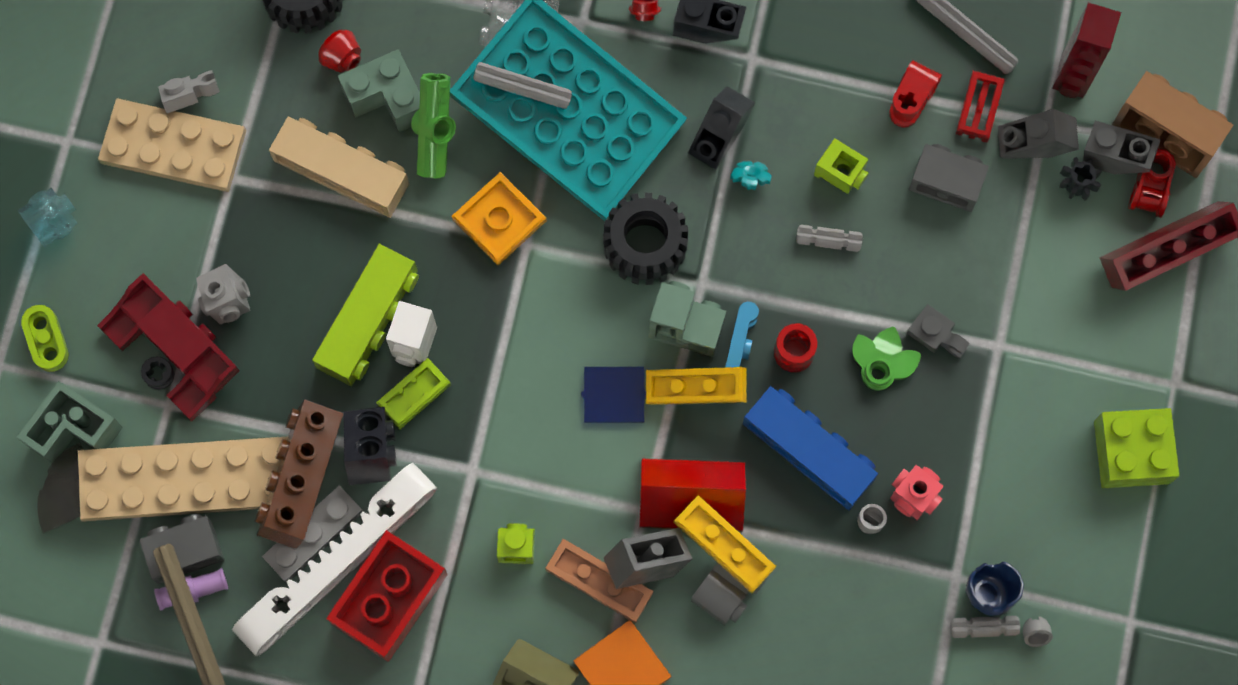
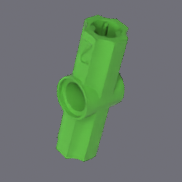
[411,73,456,179]

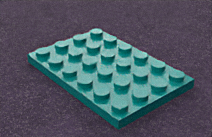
[450,0,687,221]

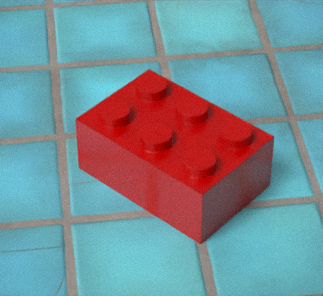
[326,530,448,662]

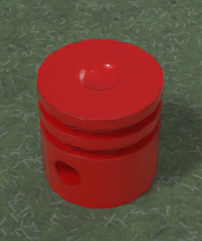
[774,323,818,373]

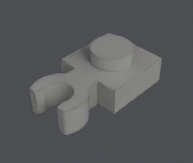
[158,71,220,113]

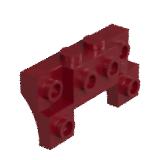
[97,273,240,421]

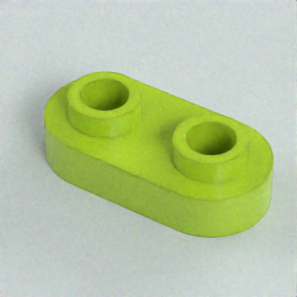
[21,305,69,372]

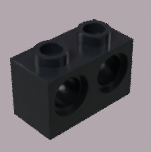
[343,407,397,485]

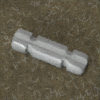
[796,225,863,252]
[950,616,1020,638]

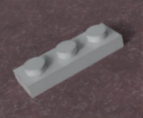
[262,486,364,583]

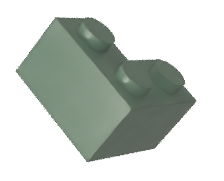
[338,49,420,133]
[649,281,727,357]
[17,381,123,464]

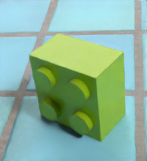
[1094,408,1180,488]

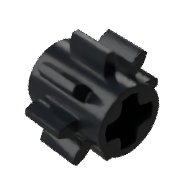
[1059,157,1102,201]

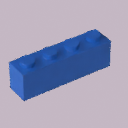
[743,386,879,511]

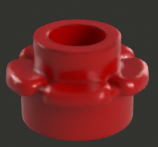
[629,0,661,21]

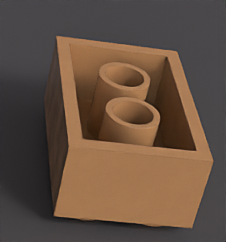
[1112,71,1234,178]

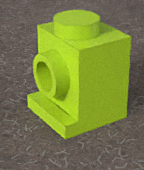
[814,138,869,194]
[497,523,535,564]

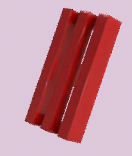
[955,71,1005,143]

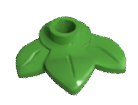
[852,326,921,391]

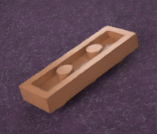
[545,539,654,623]

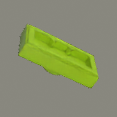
[376,358,451,430]

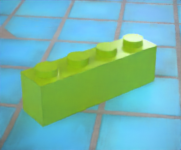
[312,244,419,387]

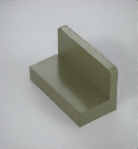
[493,639,579,685]

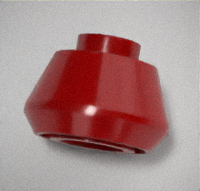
[318,29,361,73]

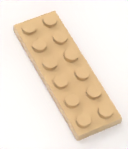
[78,437,288,522]

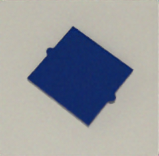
[581,367,646,423]

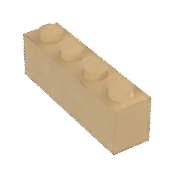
[269,116,409,218]

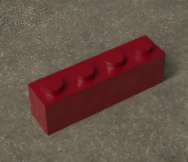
[1052,2,1122,98]
[1099,201,1238,291]

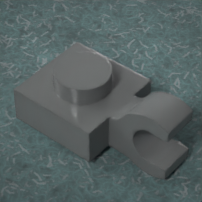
[907,304,970,359]

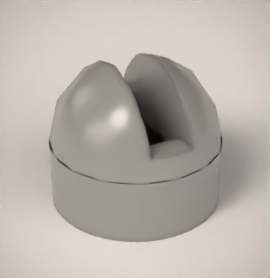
[857,504,887,534]
[1023,616,1053,647]

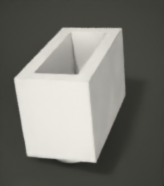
[386,301,437,367]

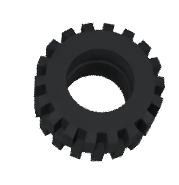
[262,0,343,34]
[603,192,688,285]

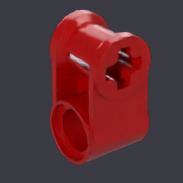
[889,60,942,127]
[1128,149,1176,218]

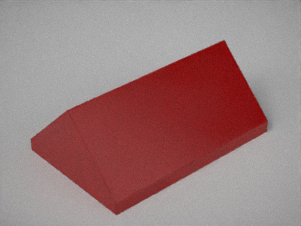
[639,458,746,532]

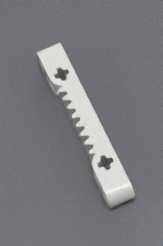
[232,463,437,656]

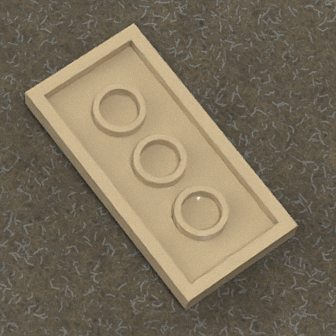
[98,98,246,192]

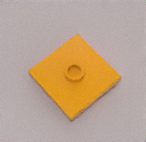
[451,172,547,265]

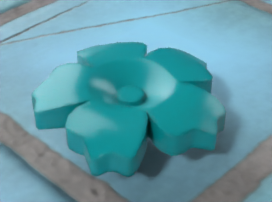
[730,161,772,190]

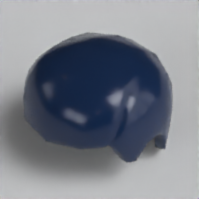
[966,562,1024,616]

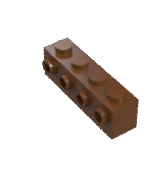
[255,399,344,549]

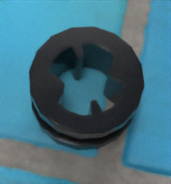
[141,356,175,390]

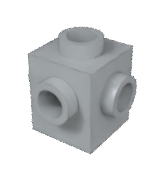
[196,264,251,325]

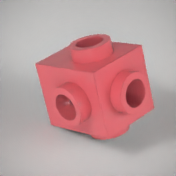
[890,465,944,520]

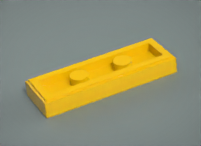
[646,367,747,405]
[674,495,777,594]

